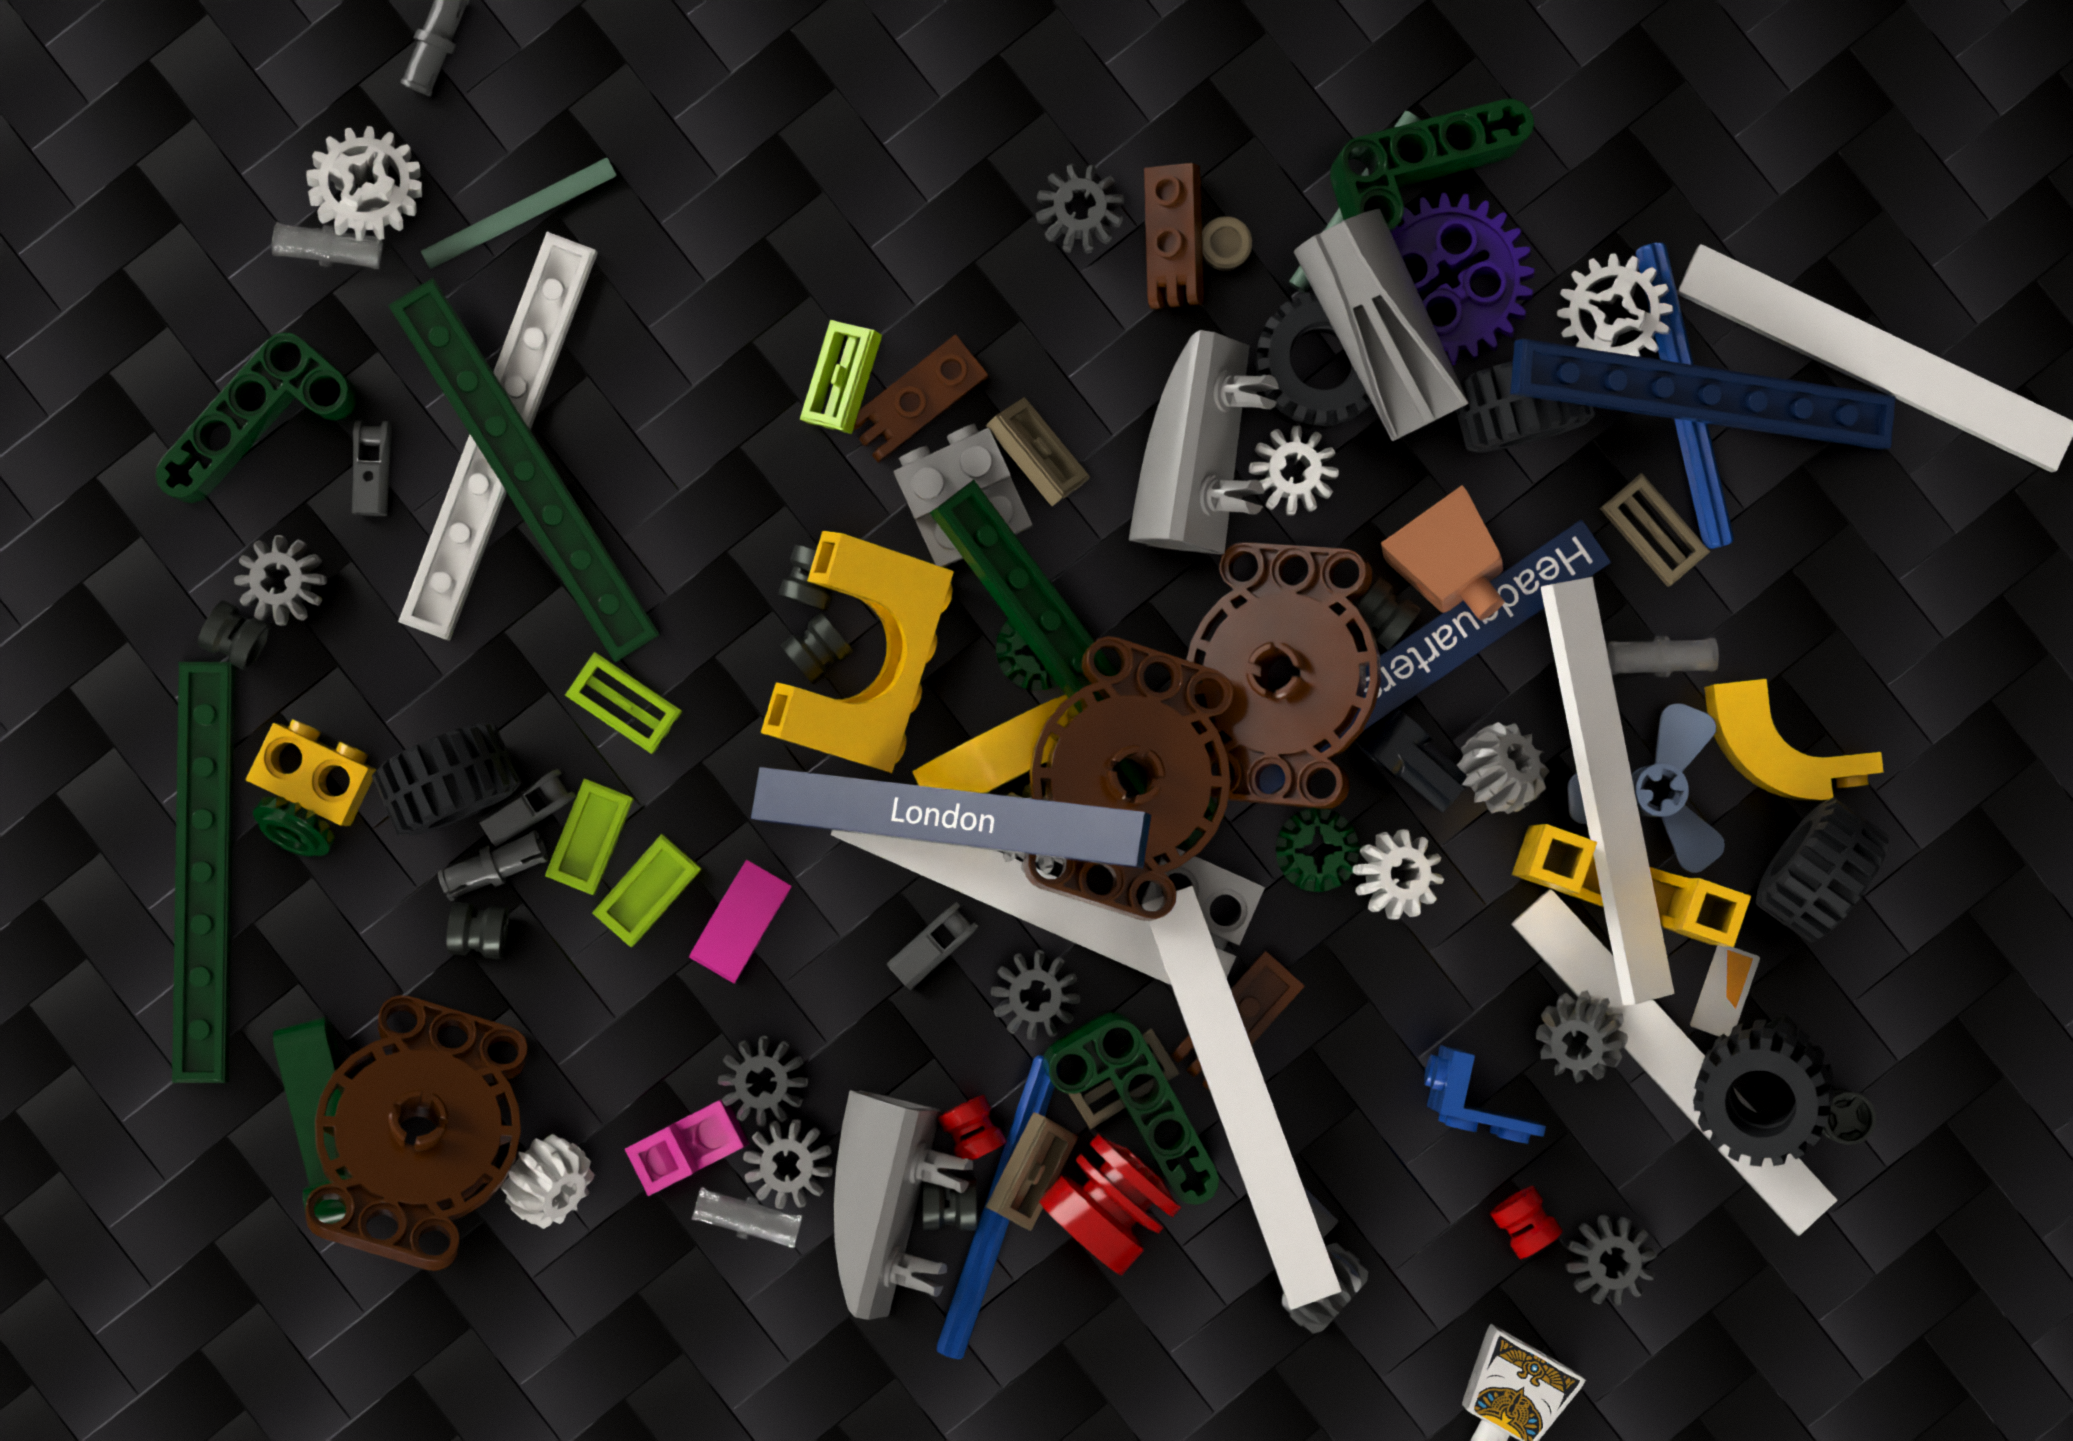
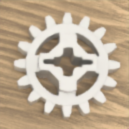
[306,126,422,241]
[1557,254,1673,357]

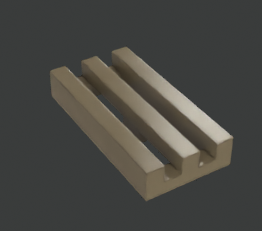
[986,397,1090,506]
[1599,473,1710,587]
[1069,1028,1180,1129]
[986,1112,1078,1231]

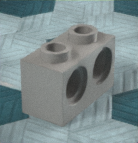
[1141,847,1265,950]

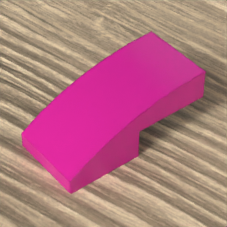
[689,859,792,984]
[625,1099,750,1196]

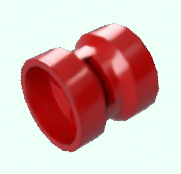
[937,1094,1007,1161]
[1490,1186,1563,1259]

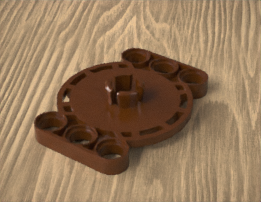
[1187,542,1381,809]
[1023,636,1233,921]
[305,995,527,1271]

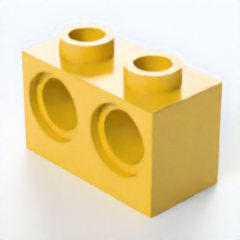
[246,719,377,826]

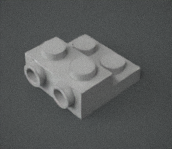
[893,424,1033,567]

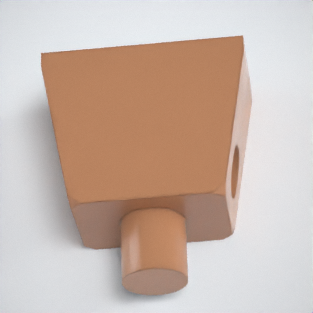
[1381,485,1504,620]

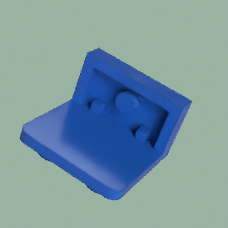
[1424,1045,1546,1144]

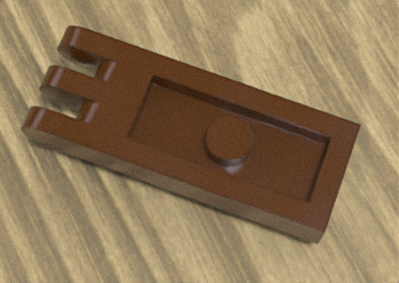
[1144,163,1204,309]
[853,334,988,463]
[1170,950,1304,1091]

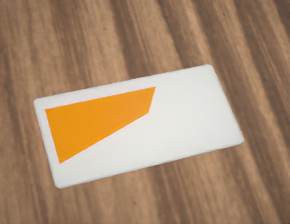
[1690,946,1760,1037]

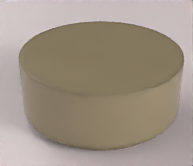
[1202,217,1252,271]

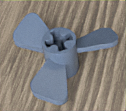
[1567,703,1725,873]

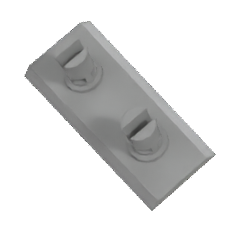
[1294,209,1469,441]
[1129,330,1279,554]
[834,1090,973,1320]

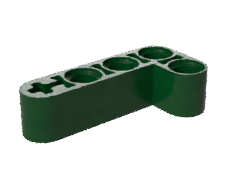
[1330,99,1534,233]
[155,332,357,503]
[1043,1012,1219,1205]
[273,1016,376,1224]

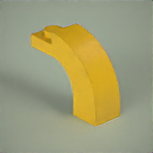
[1704,679,1884,801]
[912,695,1079,793]

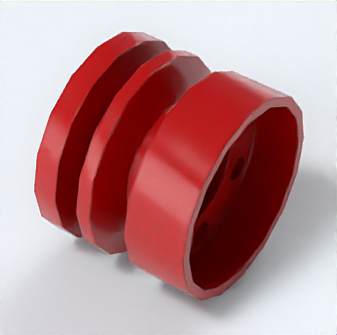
[1039,1133,1181,1276]

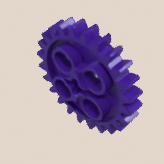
[1391,193,1534,365]

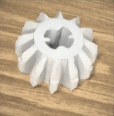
[1249,425,1339,516]
[1352,829,1444,919]
[501,1134,594,1229]

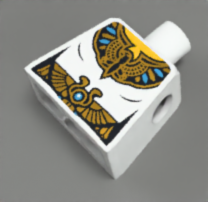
[1462,1324,1586,1441]

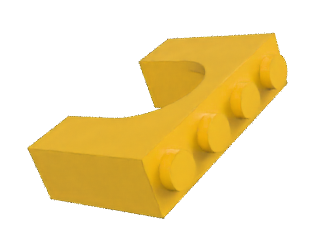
[760,531,954,773]
[1512,824,1751,947]

